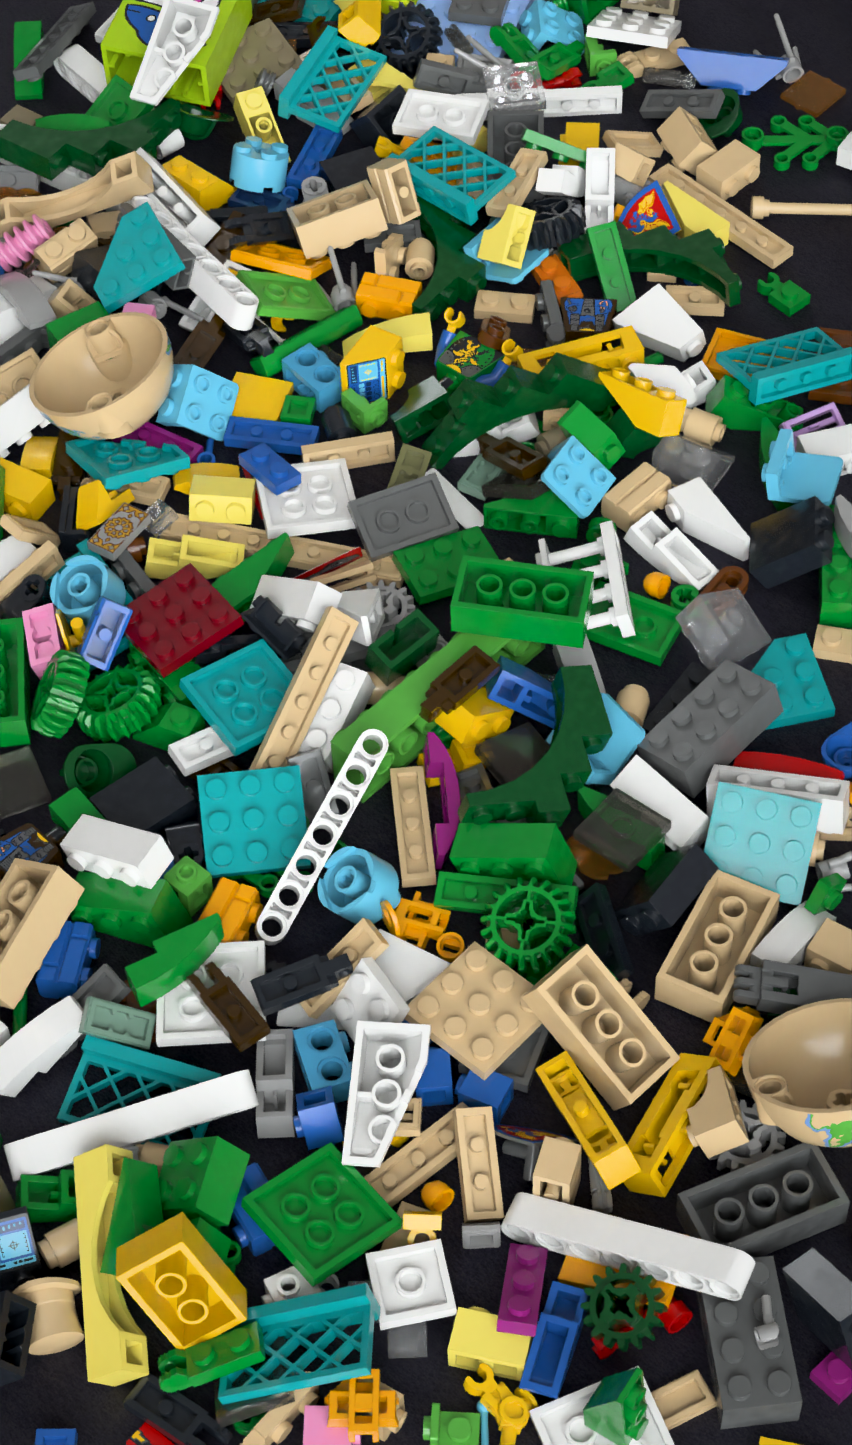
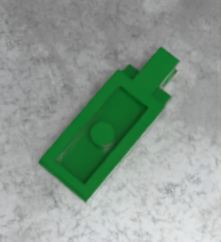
[526,40,585,81]

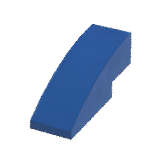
[519,1281,590,1399]

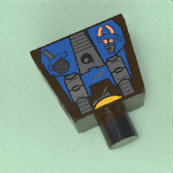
[560,297,617,352]
[0,823,67,881]

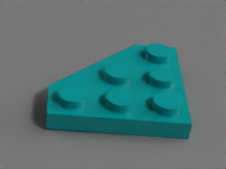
[93,202,186,314]
[65,438,190,490]
[751,633,835,730]

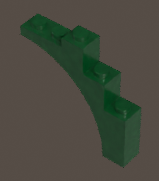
[0,98,182,181]
[410,195,487,322]
[557,221,742,307]
[422,352,614,470]
[457,665,613,828]

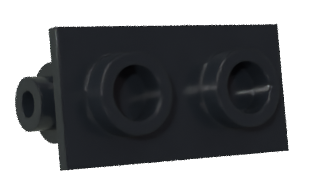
[240,595,307,660]

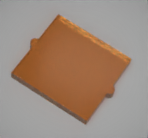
[780,70,846,118]

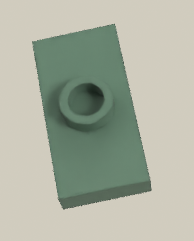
[457,453,506,501]
[78,996,156,1050]

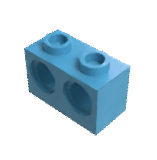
[281,342,342,413]
[292,1019,353,1103]

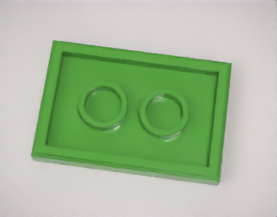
[236,270,335,321]

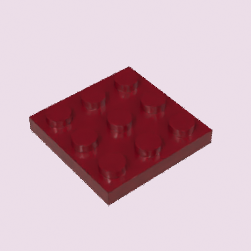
[124,563,244,678]

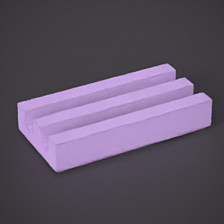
[778,402,846,452]

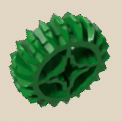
[30,649,90,739]
[75,663,162,743]
[480,876,577,973]

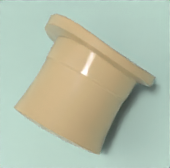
[12,1277,85,1355]

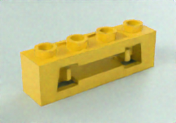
[517,325,644,375]
[535,1050,641,1190]
[623,1053,731,1198]

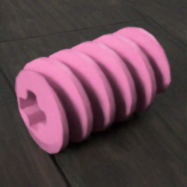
[0,214,55,273]

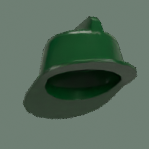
[699,88,743,139]
[178,100,234,140]
[59,743,137,798]

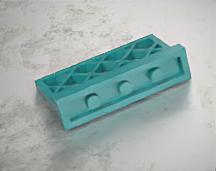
[278,25,387,133]
[386,126,516,226]
[716,327,852,406]
[57,1035,222,1145]
[218,1283,381,1405]

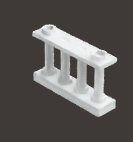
[535,520,636,638]

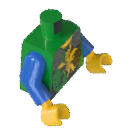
[434,307,524,396]

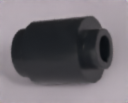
[321,405,358,441]

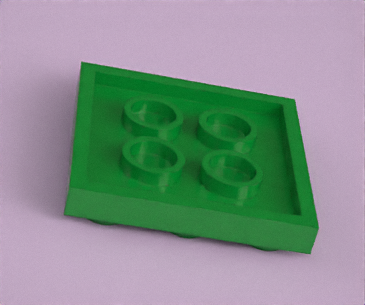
[241,1142,403,1287]

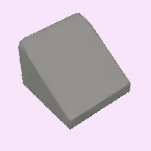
[462,1221,501,1249]

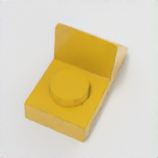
[76,479,135,530]

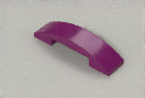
[423,732,461,869]

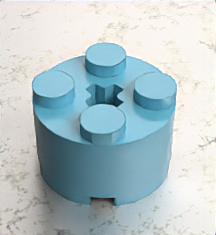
[229,136,289,193]
[50,555,126,627]
[317,846,401,924]

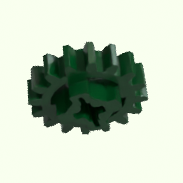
[581,1263,668,1352]

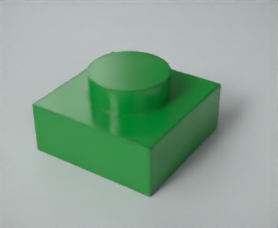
[280,395,316,425]
[804,873,847,915]

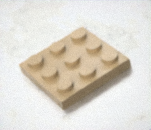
[404,941,542,1081]

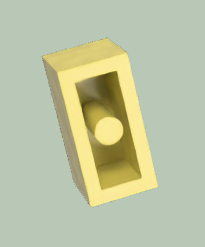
[189,475,256,525]
[447,1306,534,1381]

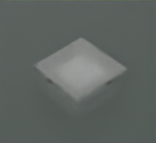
[145,499,179,538]

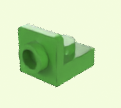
[584,34,617,77]
[341,387,388,434]
[163,856,213,917]
[423,1403,480,1445]

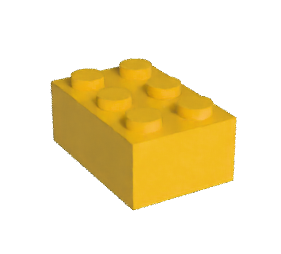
[115,1212,247,1350]

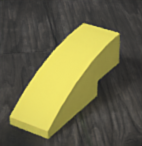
[342,312,433,357]
[144,534,245,580]

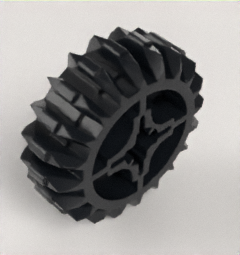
[371,0,443,75]
[523,195,586,251]

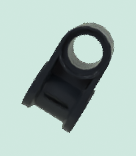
[0,574,56,619]
[164,820,206,869]

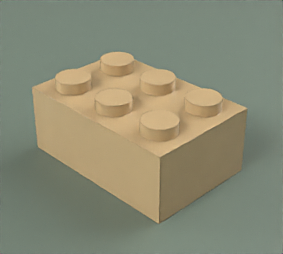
[286,179,388,259]

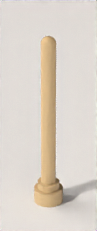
[750,196,852,219]

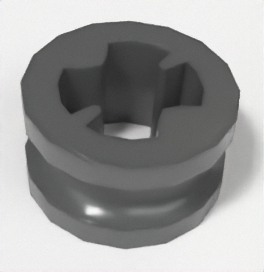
[254,68,276,96]

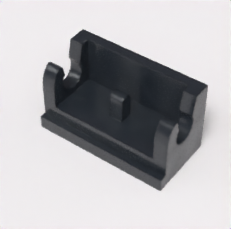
[58,485,100,553]

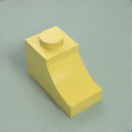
[477,204,536,269]

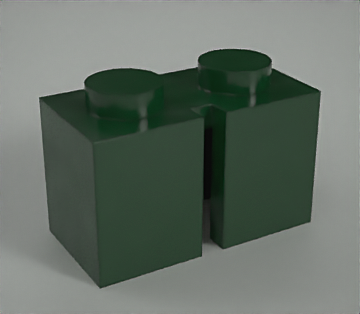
[365,608,440,686]

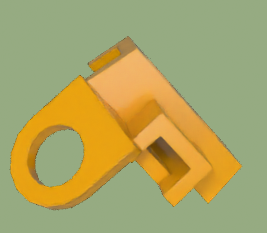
[380,891,451,950]
[703,1006,764,1077]
[324,1369,399,1442]

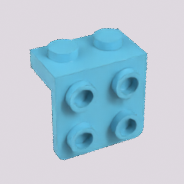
[519,0,585,55]
[463,217,549,284]
[156,364,239,441]
[761,428,843,506]
[541,435,616,519]
[546,693,645,785]

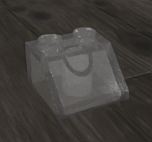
[652,433,735,491]
[675,588,772,670]

